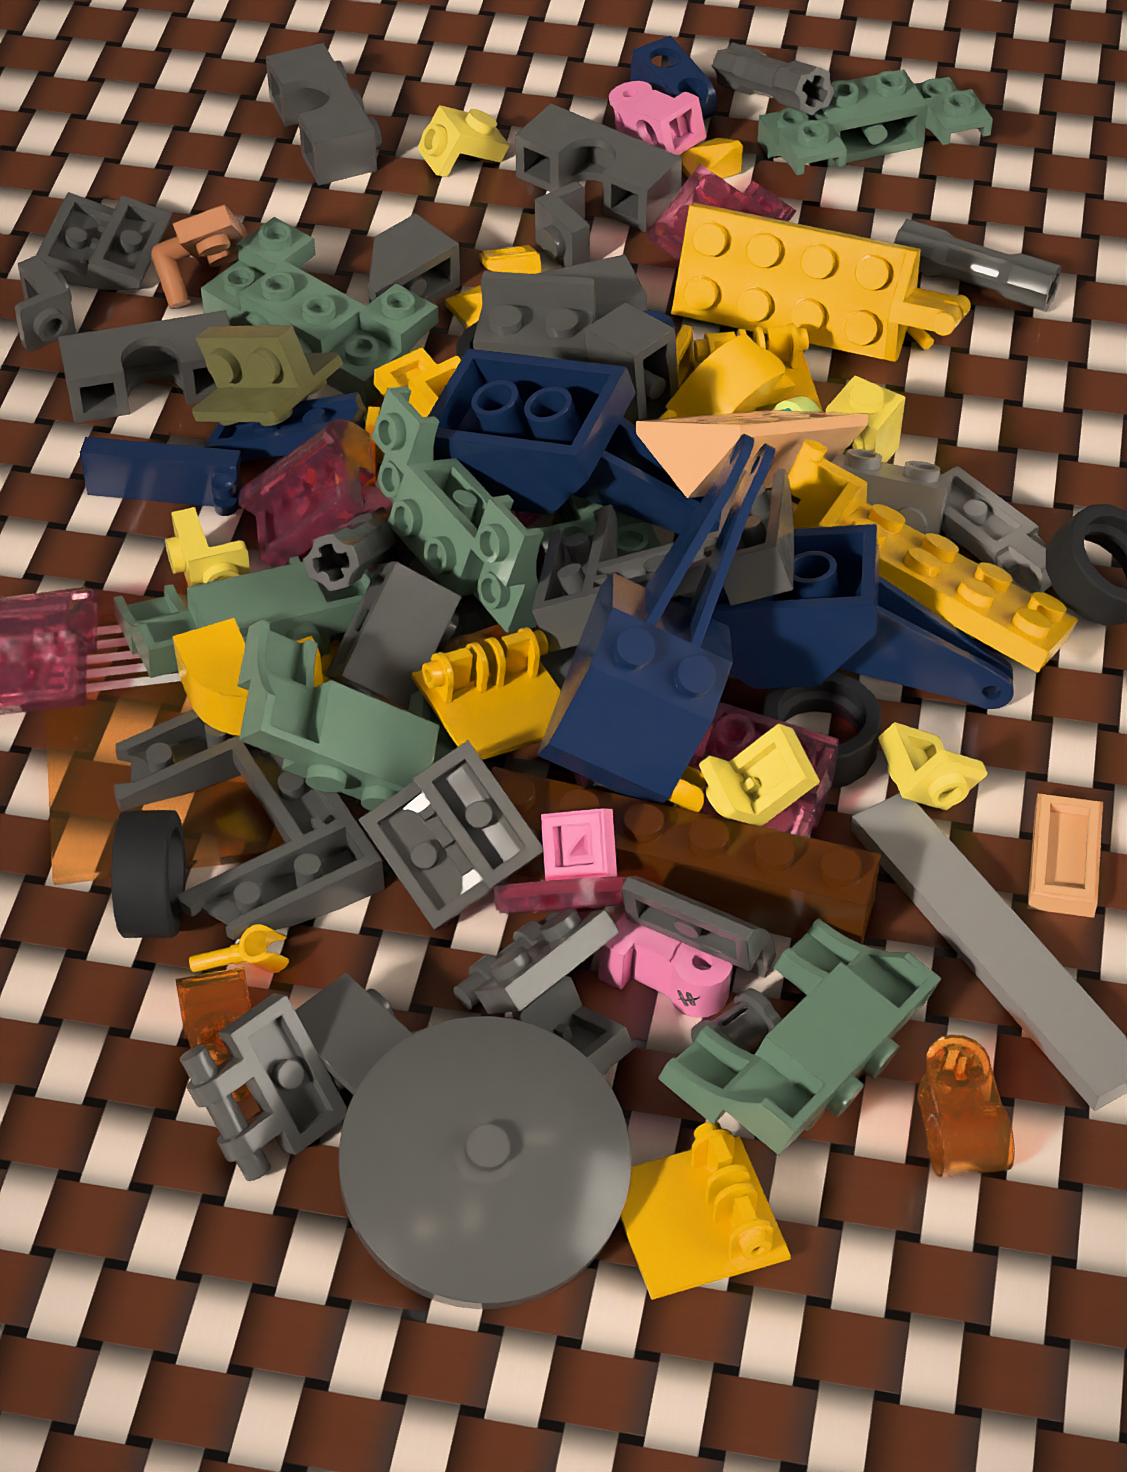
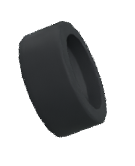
[1046,504,1127,626]
[759,671,882,790]
[111,810,186,938]

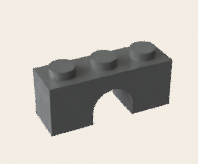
[265,43,382,186]
[515,104,682,233]
[58,310,230,424]

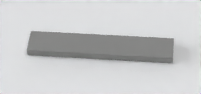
[851,793,1127,1112]

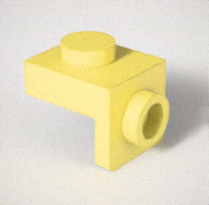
[418,105,510,177]
[165,507,251,587]
[878,722,988,811]
[699,723,820,827]

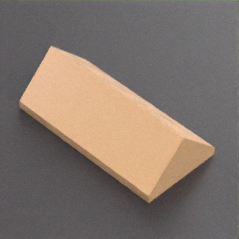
[636,410,868,498]

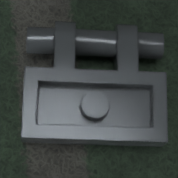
[453,908,619,1014]
[180,993,347,1181]

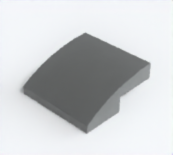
[36,192,172,290]
[358,740,544,931]
[622,876,776,978]

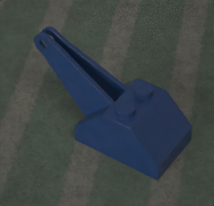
[427,349,722,534]
[537,433,775,804]
[680,524,1014,709]

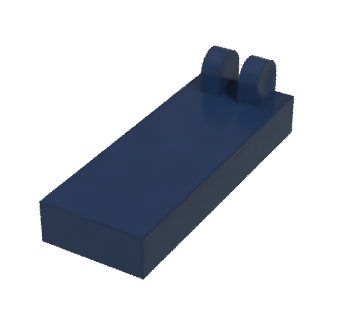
[204,392,367,462]
[80,437,246,516]

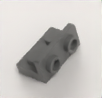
[473,271,596,362]

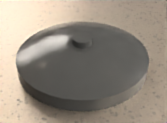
[339,1016,632,1309]

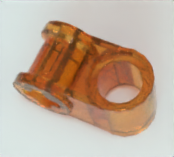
[175,967,251,1102]
[917,1034,1015,1178]

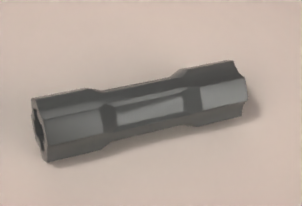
[712,42,835,115]
[894,219,1062,312]
[303,506,402,591]

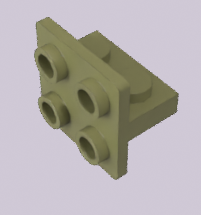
[191,325,343,426]

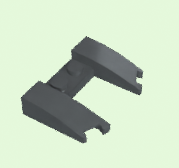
[532,469,794,652]
[114,709,385,940]

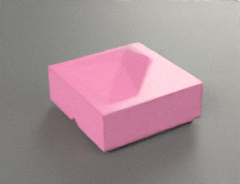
[541,808,617,882]

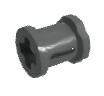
[691,988,782,1053]

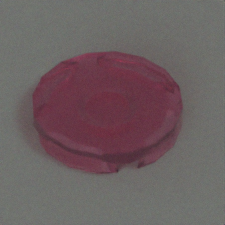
[494,876,627,914]

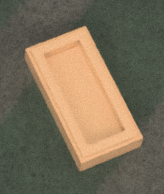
[1027,793,1103,918]

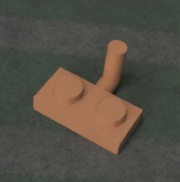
[151,204,248,309]

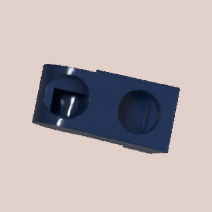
[630,35,718,120]

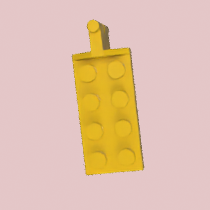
[671,203,971,362]
[788,439,1078,673]

